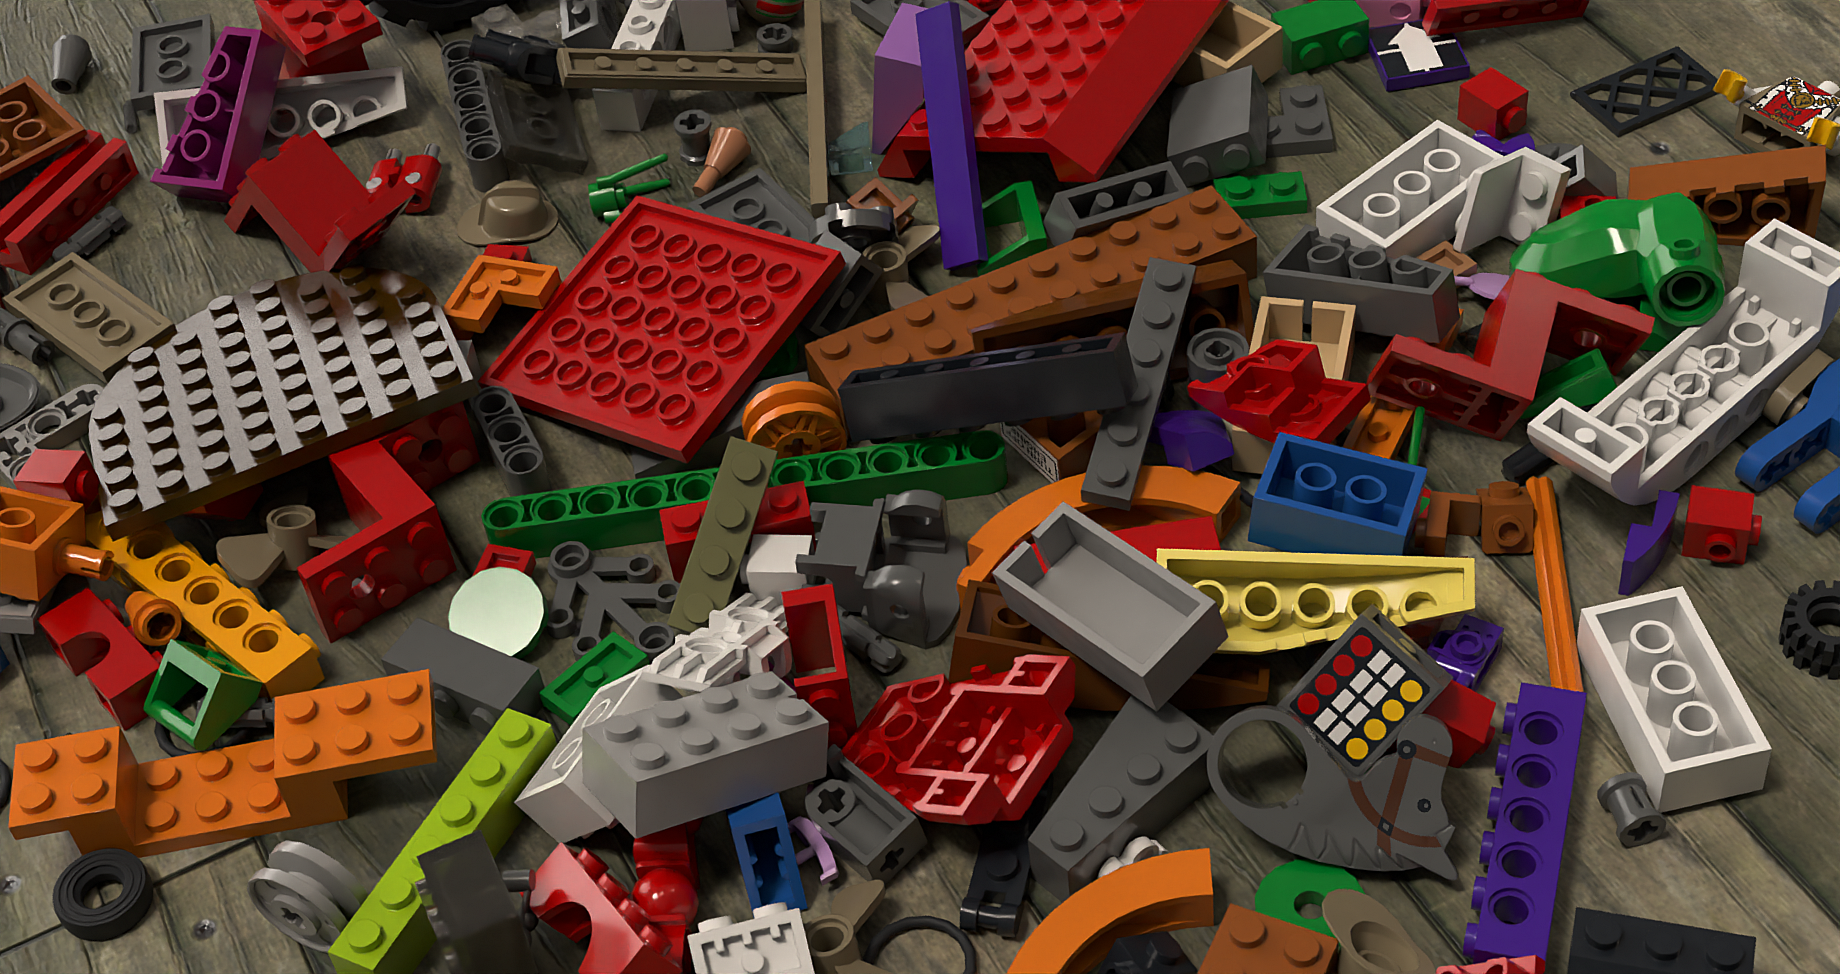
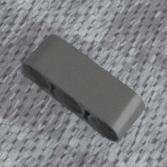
[471,386,552,497]

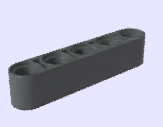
[440,39,510,193]

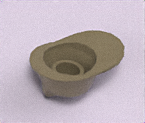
[456,180,559,246]
[1322,889,1436,974]

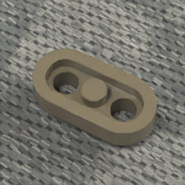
[1761,349,1835,426]

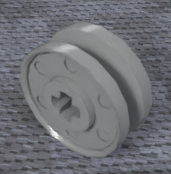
[247,840,368,953]

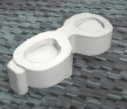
[1097,836,1168,879]

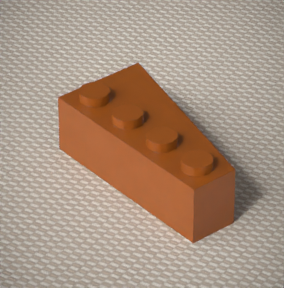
[1626,145,1826,246]

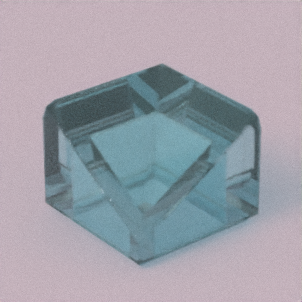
[827,121,873,175]

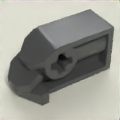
[805,744,928,886]

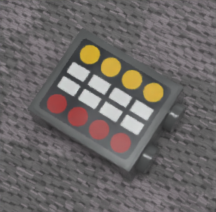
[1277,604,1454,777]

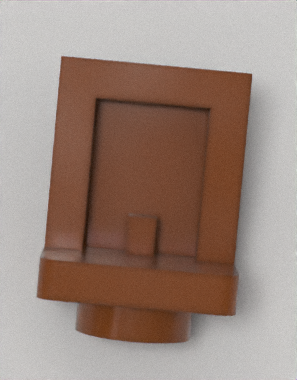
[846,177,919,234]
[1476,481,1534,554]
[1415,491,1482,557]

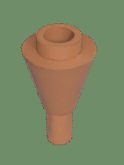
[692,127,751,197]

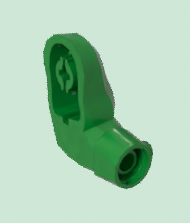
[1509,192,1725,327]

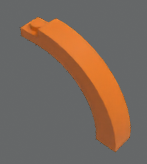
[956,465,1241,609]
[1006,848,1214,974]

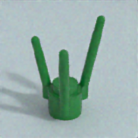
[588,154,670,224]

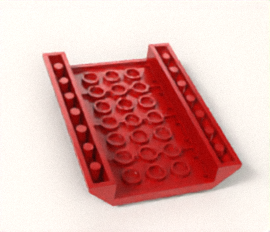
[877,0,1229,182]

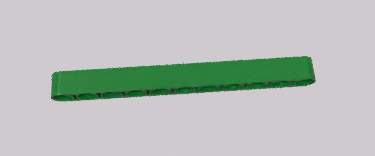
[481,430,1008,559]

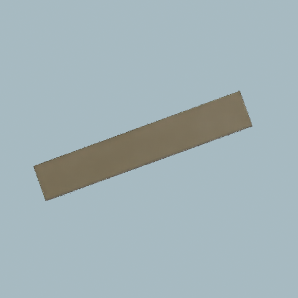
[556,48,807,93]

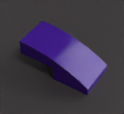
[1618,490,1680,596]

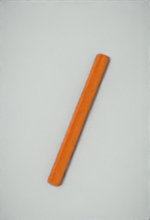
[1526,476,1586,707]

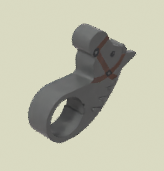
[1207,705,1457,880]

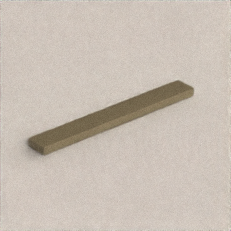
[804,0,831,219]

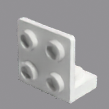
[1453,147,1571,253]
[688,902,815,974]

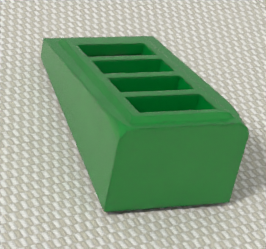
[1520,349,1618,419]

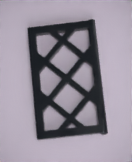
[1570,46,1719,138]

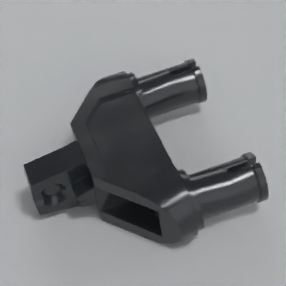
[468,29,566,85]

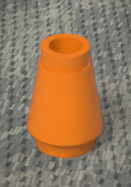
[125,591,182,646]

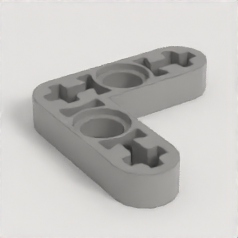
[0,384,104,490]

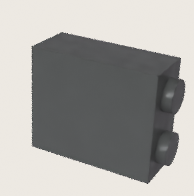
[1167,65,1268,187]

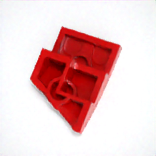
[1187,339,1371,444]

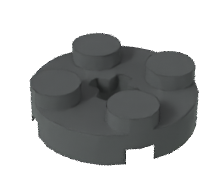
[808,203,898,254]

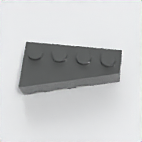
[1263,224,1460,343]
[1028,695,1214,903]

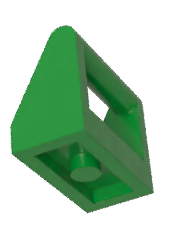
[976,180,1047,277]
[143,639,263,751]

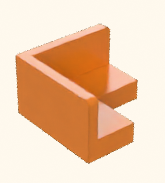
[442,255,562,341]

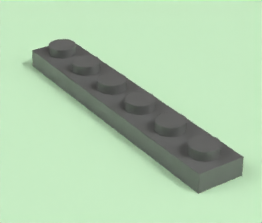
[1081,257,1196,511]

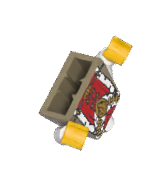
[1713,69,1840,156]

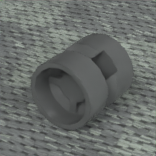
[1187,328,1249,412]

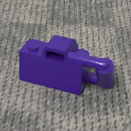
[1427,614,1504,692]

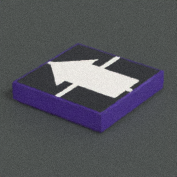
[1368,19,1470,92]

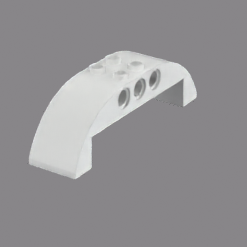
[1527,218,1840,505]

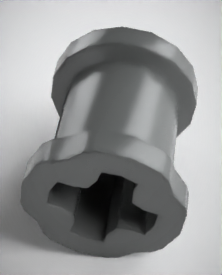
[673,110,712,167]
[1597,772,1667,847]

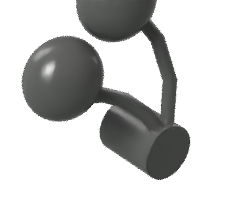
[502,869,539,956]

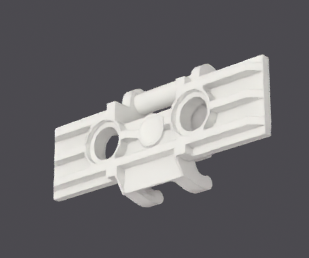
[641,593,792,692]

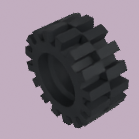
[1778,580,1840,680]

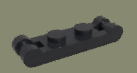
[959,772,1054,938]

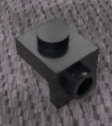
[1097,931,1198,974]

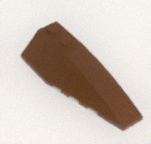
[970,259,1254,380]
[948,579,1270,711]

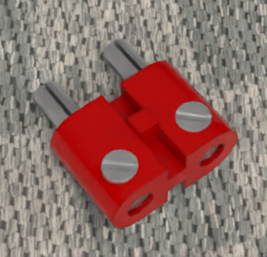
[366,143,442,213]

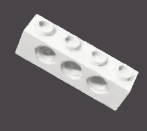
[592,0,682,132]

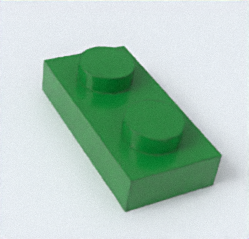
[1214,171,1307,219]
[539,631,650,726]

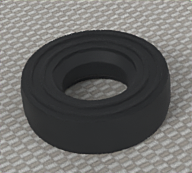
[52,848,153,941]

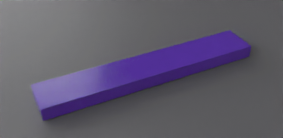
[915,1,988,271]

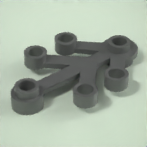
[546,541,680,665]

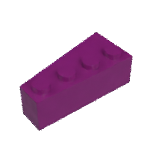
[150,26,286,203]

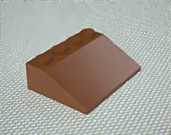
[0,75,88,181]

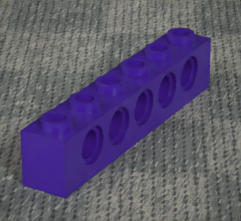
[1462,682,1587,974]

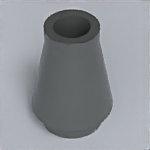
[51,34,92,94]

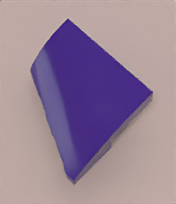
[1149,410,1234,472]

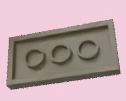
[2,252,176,384]

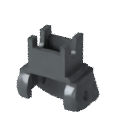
[795,490,967,649]

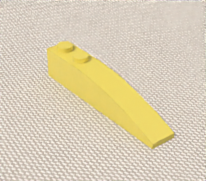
[1157,548,1475,655]

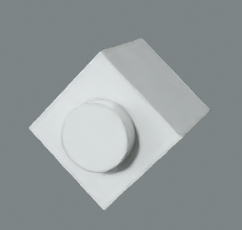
[740,534,816,605]

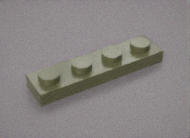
[667,436,778,634]

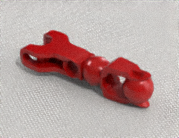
[629,817,704,974]

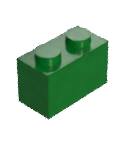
[1271,0,1369,75]

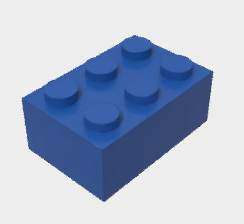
[1247,432,1428,556]

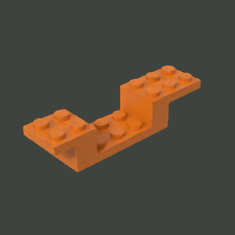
[8,669,437,858]

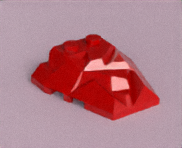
[842,654,1076,825]

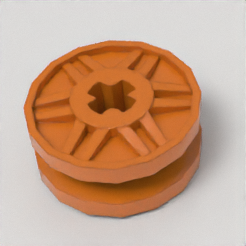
[741,381,847,459]

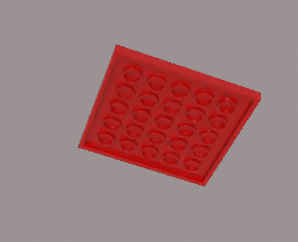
[477,195,846,464]

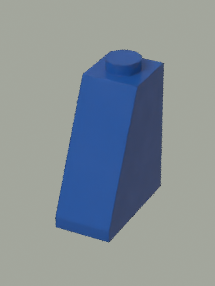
[725,793,808,919]

